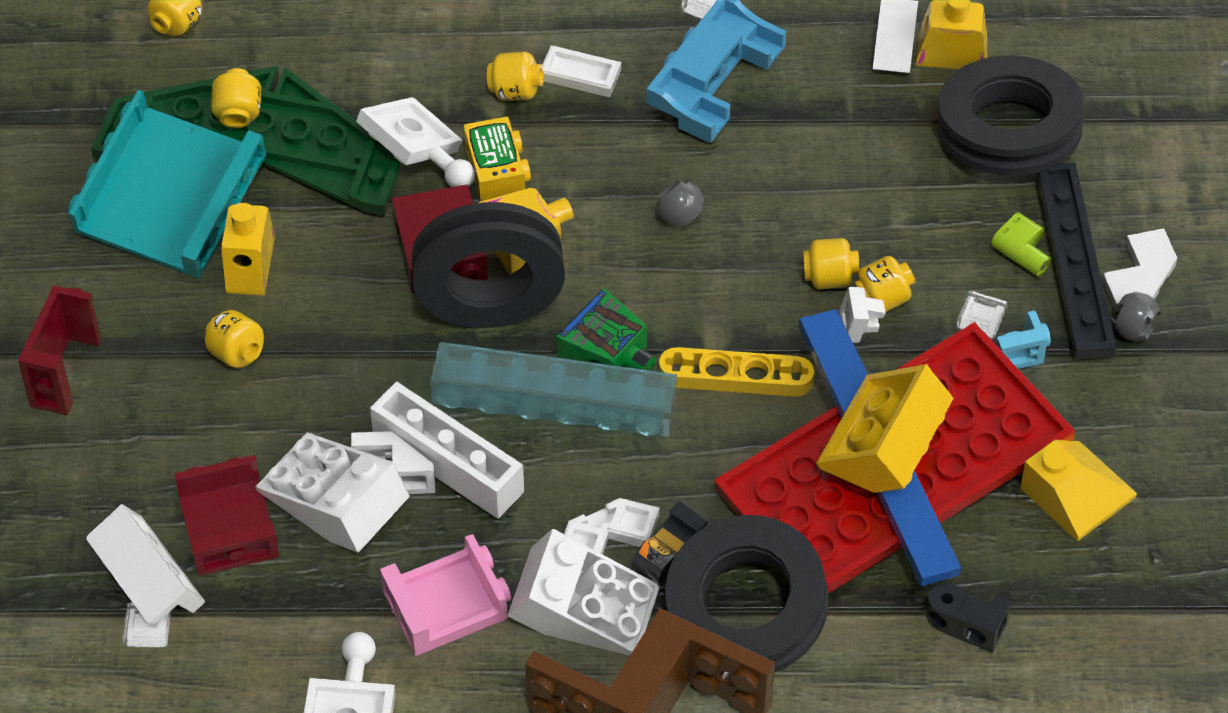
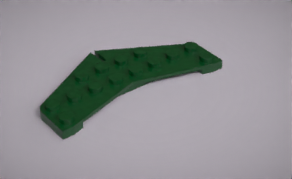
[91,66,401,216]

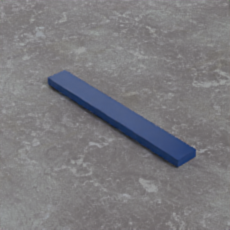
[798,309,961,586]

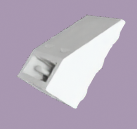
[255,432,410,552]
[507,529,660,656]

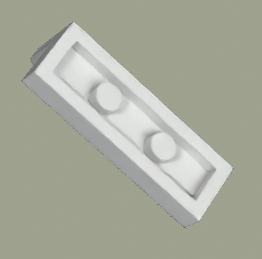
[87,504,205,625]

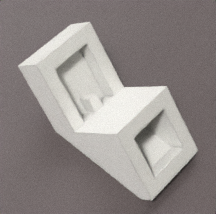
[873,0,918,74]
[351,431,435,494]

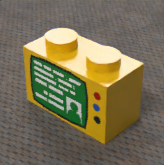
[464,116,531,202]

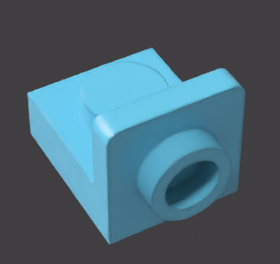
[996,310,1051,369]

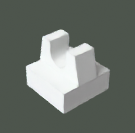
[839,287,886,343]

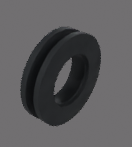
[938,55,1084,176]
[411,202,565,328]
[665,515,829,672]

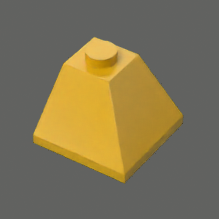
[1020,440,1137,542]

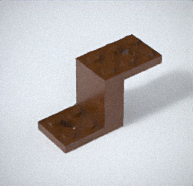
[525,608,775,713]

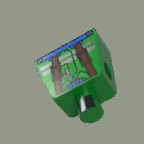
[556,288,656,383]

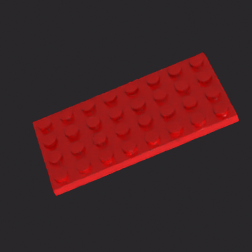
[714,322,1075,593]

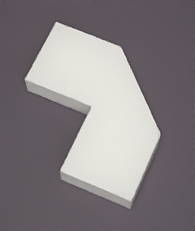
[1102,228,1177,312]
[564,498,659,555]

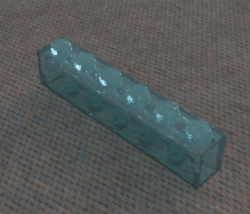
[430,342,677,436]

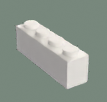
[370,382,524,519]

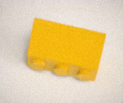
[816,364,953,493]

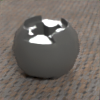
[656,180,704,227]
[1112,291,1161,342]

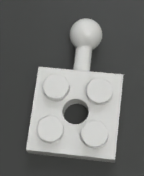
[356,97,475,187]
[304,632,396,713]

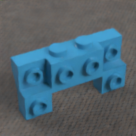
[646,0,787,143]

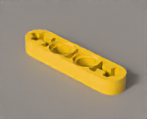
[659,347,814,397]

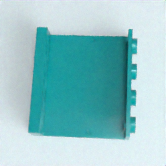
[68,90,266,279]

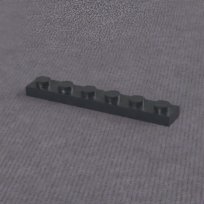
[1036,162,1116,359]

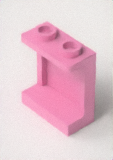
[380,534,511,656]

